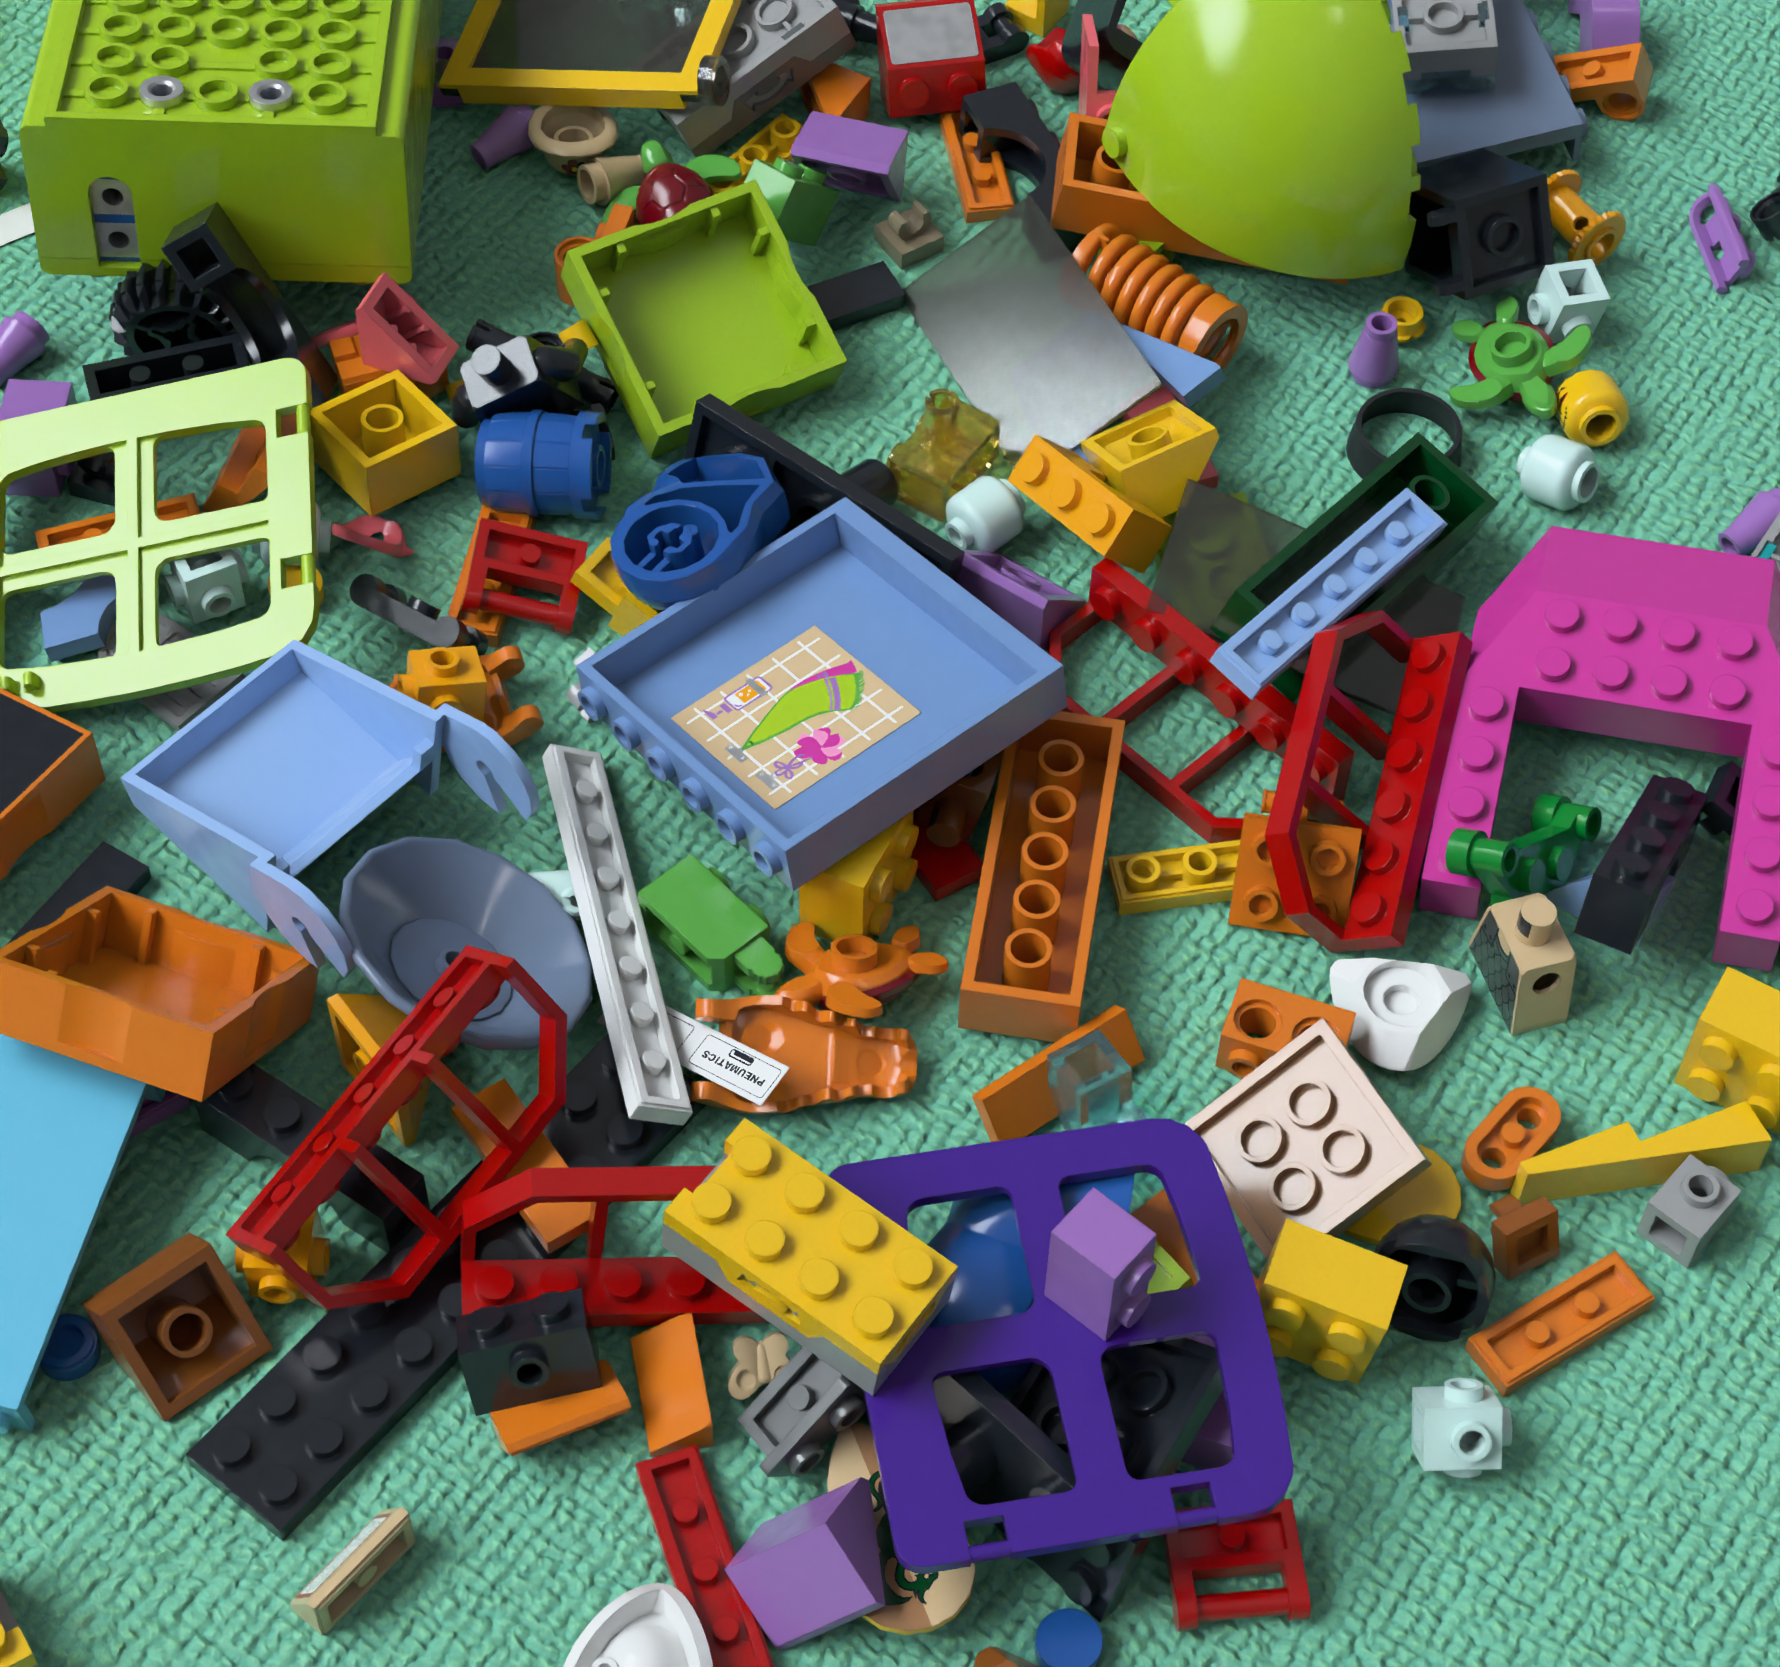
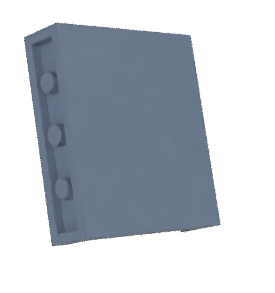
[1390,0,1588,168]

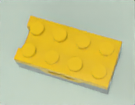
[661,1118,958,1396]

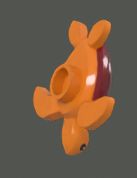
[774,922,948,1019]

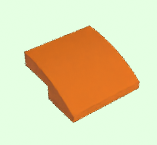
[201,413,297,513]

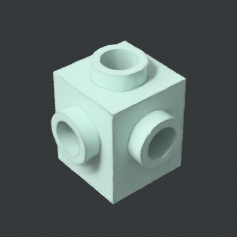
[1527,259,1611,343]
[164,549,249,625]
[1411,1378,1512,1478]

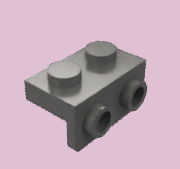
[737,1347,867,1477]

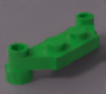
[1445,793,1602,905]

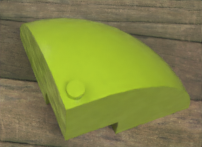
[1101,0,1421,279]

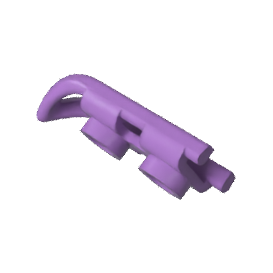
[1689,183,1755,295]

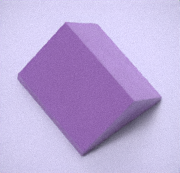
[790,111,909,202]
[957,550,1087,652]
[724,1477,886,1651]

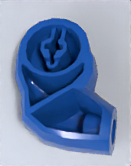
[610,453,790,610]
[928,1174,1135,1394]

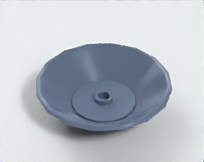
[338,836,593,1050]

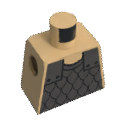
[1468,893,1577,1036]

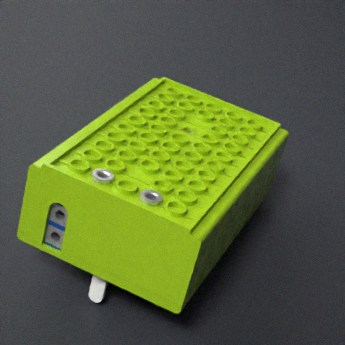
[19,0,444,285]

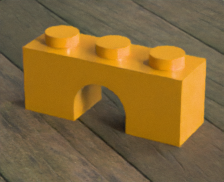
[1007,434,1173,574]

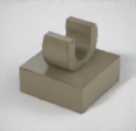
[874,200,944,270]

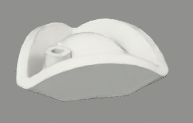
[1330,958,1472,1071]
[563,1583,713,1667]

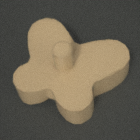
[728,1331,791,1400]

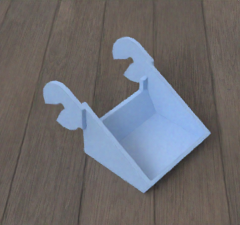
[120,639,540,978]

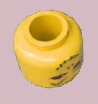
[1556,369,1630,448]

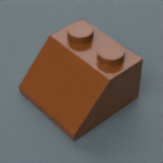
[81,1233,273,1422]

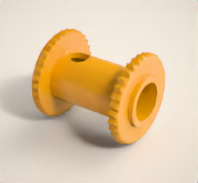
[1547,169,1626,266]

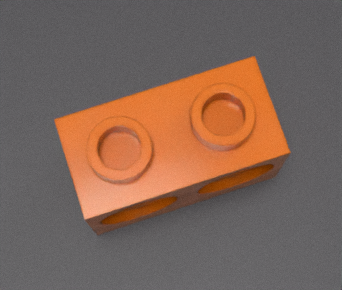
[1215,978,1357,1079]

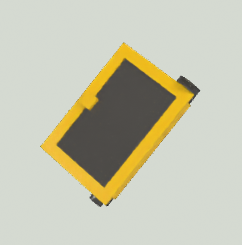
[435,0,742,109]

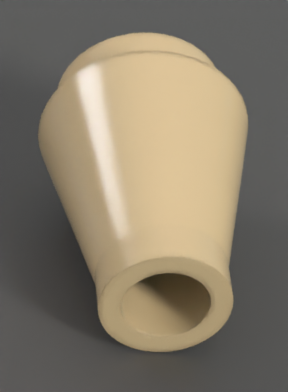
[577,154,646,206]

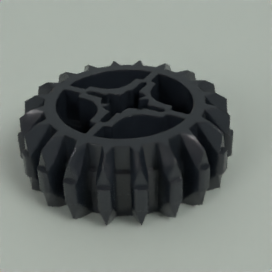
[109,259,246,356]

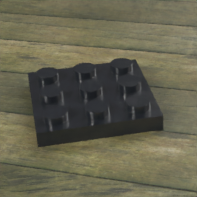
[1009,1338,1223,1480]

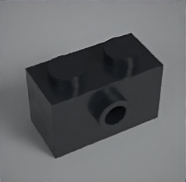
[456,1288,603,1416]

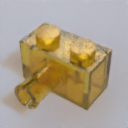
[886,389,1001,522]

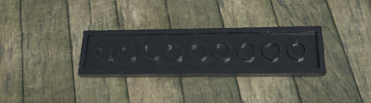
[186,1034,706,1541]

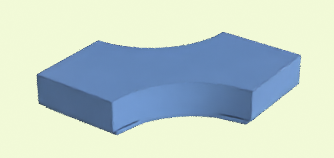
[40,575,116,662]

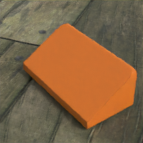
[630,1313,714,1457]
[489,1360,631,1456]

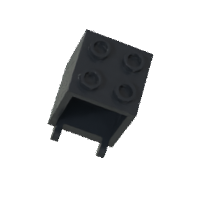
[1405,148,1555,300]

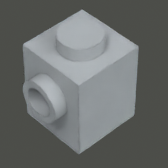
[1636,1154,1742,1269]

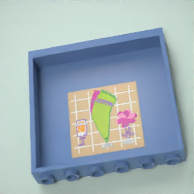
[576,497,1068,891]

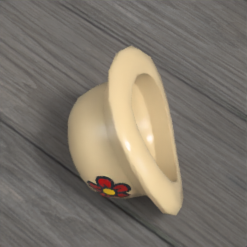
[528,105,619,175]

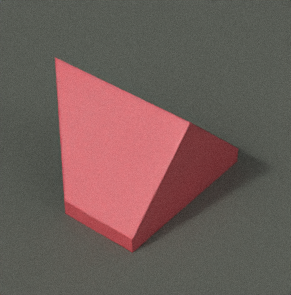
[355,272,460,385]

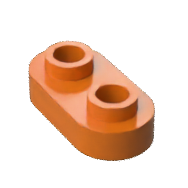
[1461,1086,1561,1191]

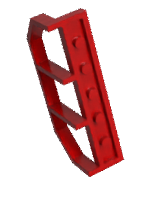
[1048,558,1355,844]
[1265,610,1473,953]
[225,945,567,1310]
[460,1166,769,1327]

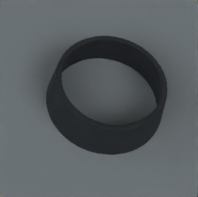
[1346,388,1462,479]

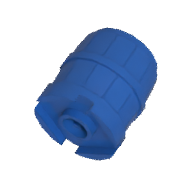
[475,409,612,520]

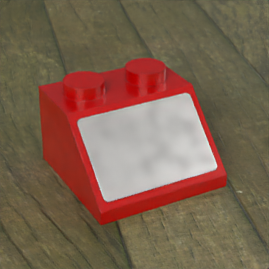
[875,0,986,118]

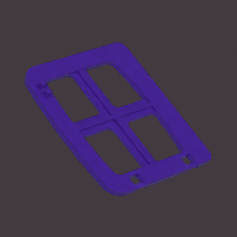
[829,1118,1293,1574]

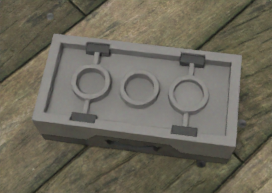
[631,0,857,158]

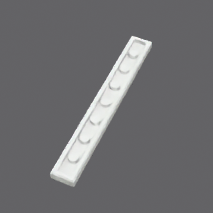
[542,744,693,1126]

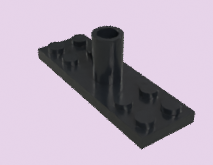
[684,393,965,583]
[864,1371,1151,1623]

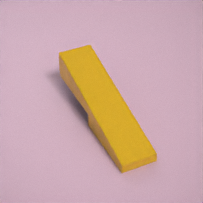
[1510,1101,1772,1204]

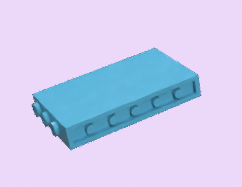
[0,1034,165,1434]

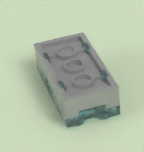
[1387,0,1498,95]

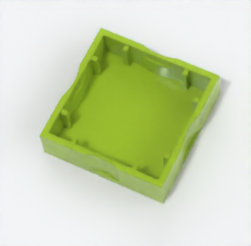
[560,179,847,459]

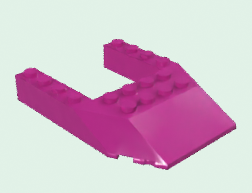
[1419,526,1780,972]

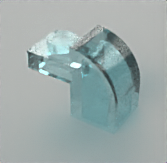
[1047,1029,1148,1131]

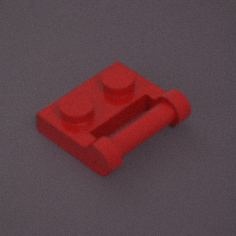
[461,518,588,636]
[1162,1499,1311,1632]

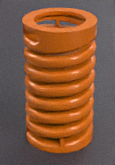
[1059,223,1248,370]

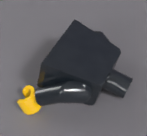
[444,318,599,429]

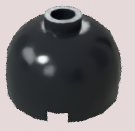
[1374,1214,1496,1342]

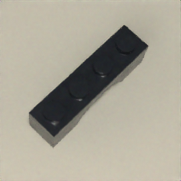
[959,82,1087,264]
[161,202,338,408]
[1574,774,1708,955]
[194,1063,431,1253]

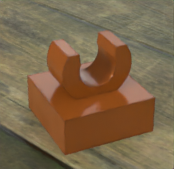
[1489,1194,1560,1281]

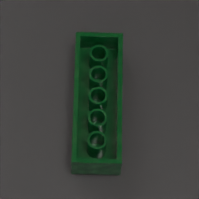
[1210,432,1499,703]

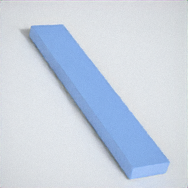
[1209,488,1448,700]

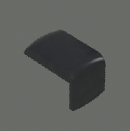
[1061,0,1143,90]

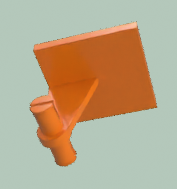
[1228,789,1362,936]

